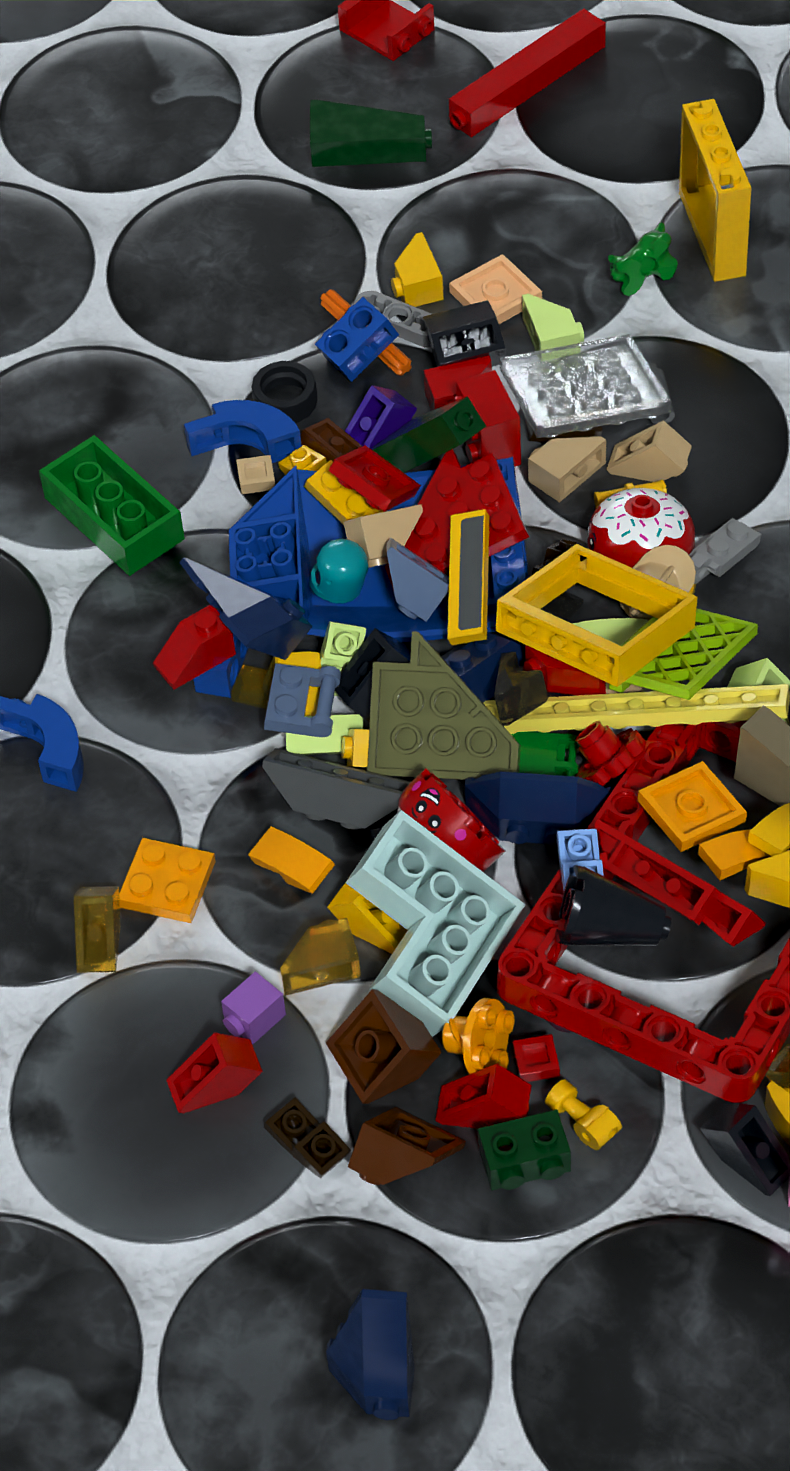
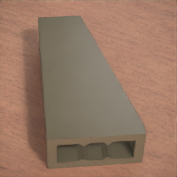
[734,705,790,806]

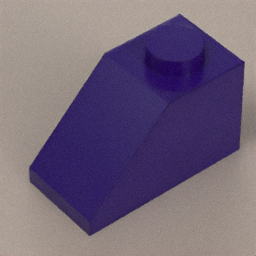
[345,385,418,449]

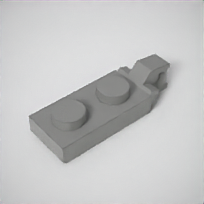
[689,518,762,584]

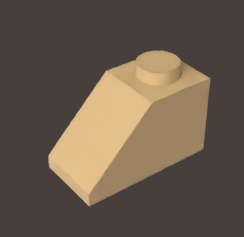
[607,420,692,482]
[528,436,606,502]
[343,504,423,568]

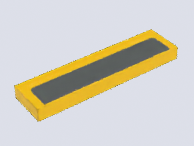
[447,509,489,645]

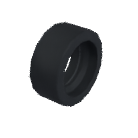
[251,361,318,423]

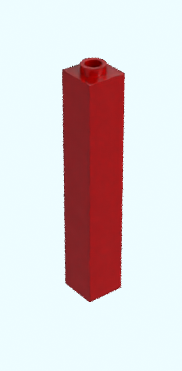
[449,8,606,138]

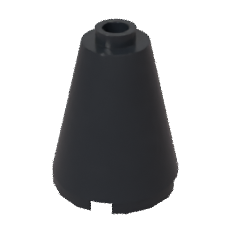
[556,865,671,946]

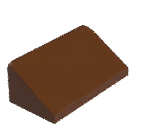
[301,418,362,462]

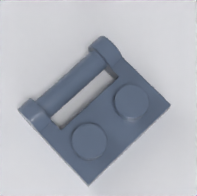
[264,663,341,737]

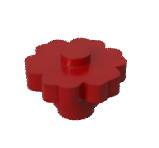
[576,721,646,786]

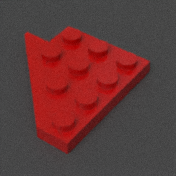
[385,449,529,591]

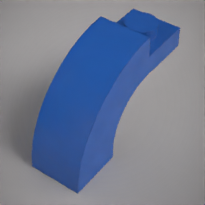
[184,400,302,463]
[0,694,84,792]

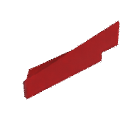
[594,819,766,947]

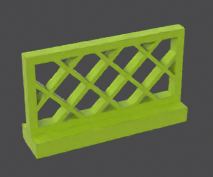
[609,608,758,700]

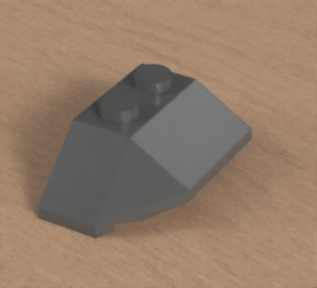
[262,748,411,829]

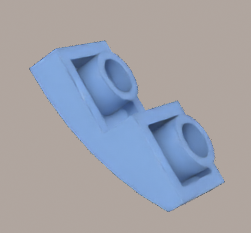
[556,829,604,890]

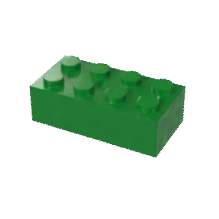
[39,435,185,576]

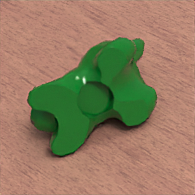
[608,222,678,296]

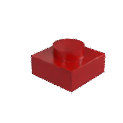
[513,1034,560,1082]

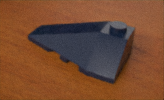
[180,557,313,660]
[326,1289,415,1420]

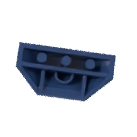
[441,632,526,702]
[465,771,614,847]

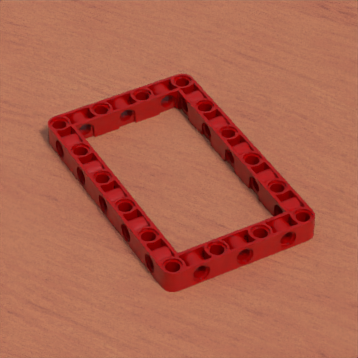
[497,720,790,1103]

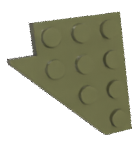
[367,631,521,780]

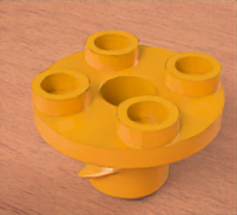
[442,998,515,1074]

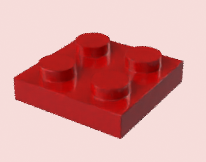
[328,445,421,512]

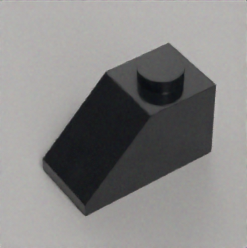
[700,1102,790,1196]

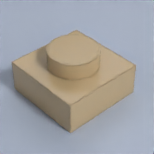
[236,455,275,494]

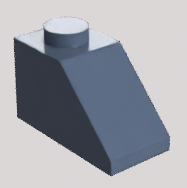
[386,538,449,622]

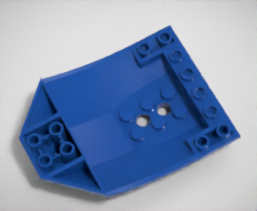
[229,457,529,642]

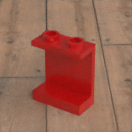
[338,0,435,61]

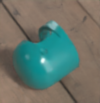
[309,538,368,604]

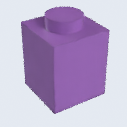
[221,971,286,1045]

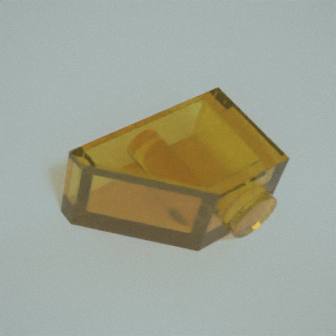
[74,886,120,973]
[280,918,361,996]

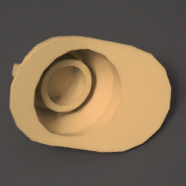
[620,545,696,621]

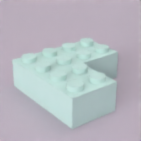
[345,810,525,1037]

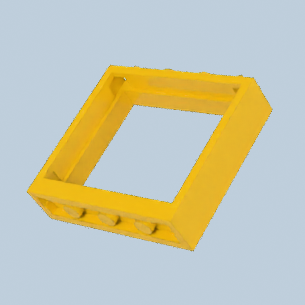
[679,99,751,282]
[496,544,698,687]

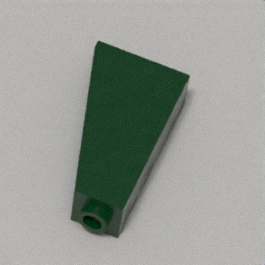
[310,100,432,167]
[371,396,486,473]

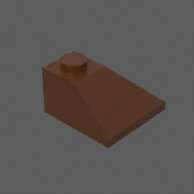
[326,989,442,1104]
[348,1107,466,1185]

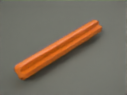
[320,289,412,376]

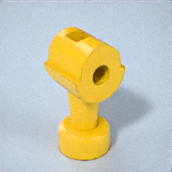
[545,1079,622,1151]

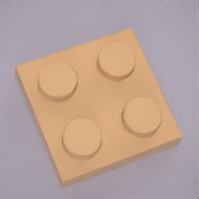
[449,254,542,324]

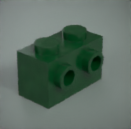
[478,1109,571,1191]

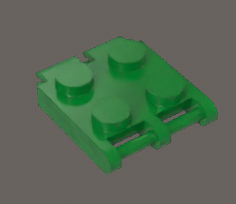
[511,732,580,776]

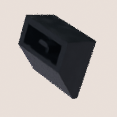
[423,300,506,367]
[335,628,411,722]

